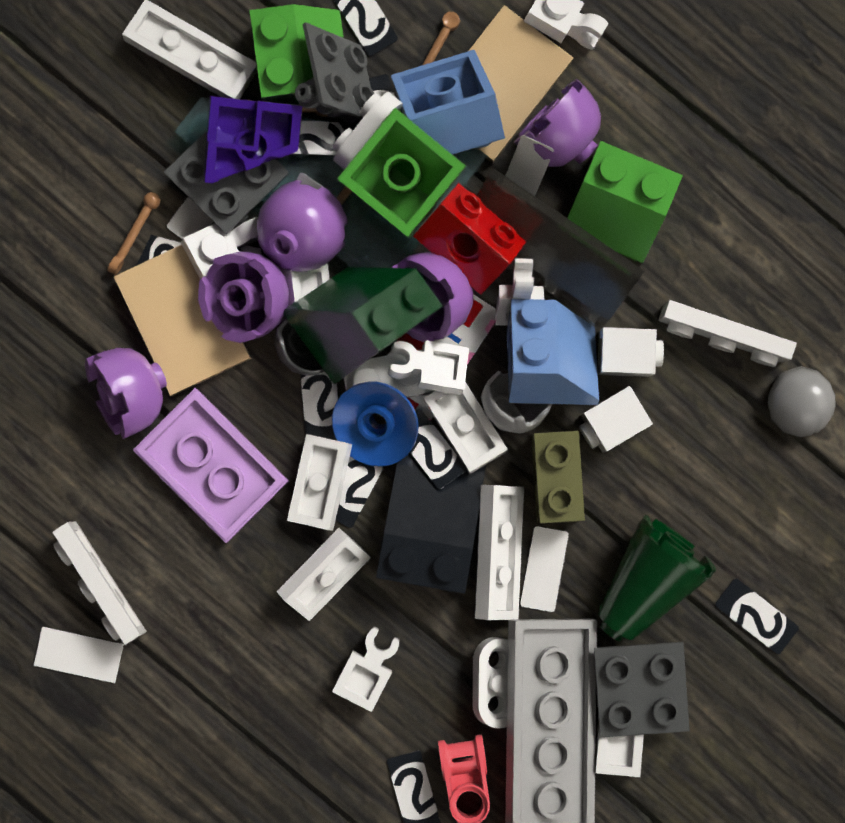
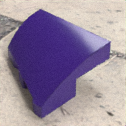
[204,96,302,183]

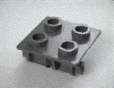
[295,22,374,123]
[164,131,289,234]
[594,642,690,738]

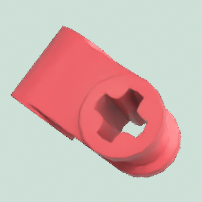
[438,734,490,823]

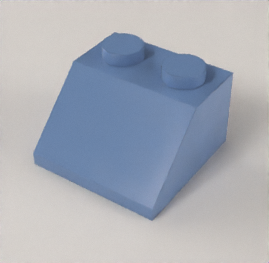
[391,50,505,155]
[507,299,599,405]

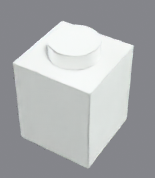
[597,327,664,377]
[579,386,653,453]

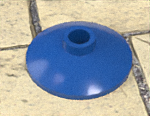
[332,381,419,466]

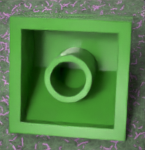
[249,4,344,104]
[337,108,466,239]
[562,141,683,264]

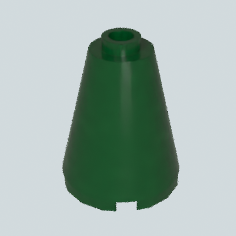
[598,515,716,641]

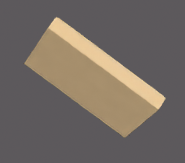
[469,5,573,163]
[114,244,251,396]

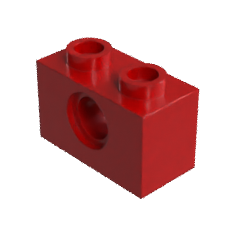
[413,183,526,295]

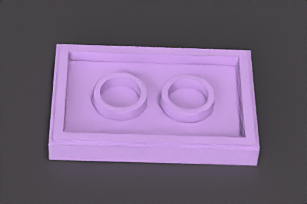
[133,388,289,543]

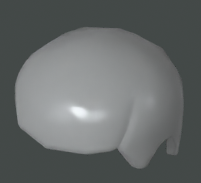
[768,366,836,437]
[481,371,553,434]

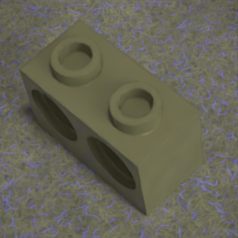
[531,431,585,523]

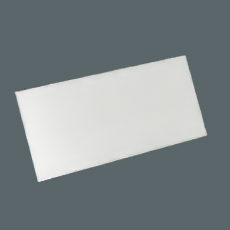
[34,627,124,683]

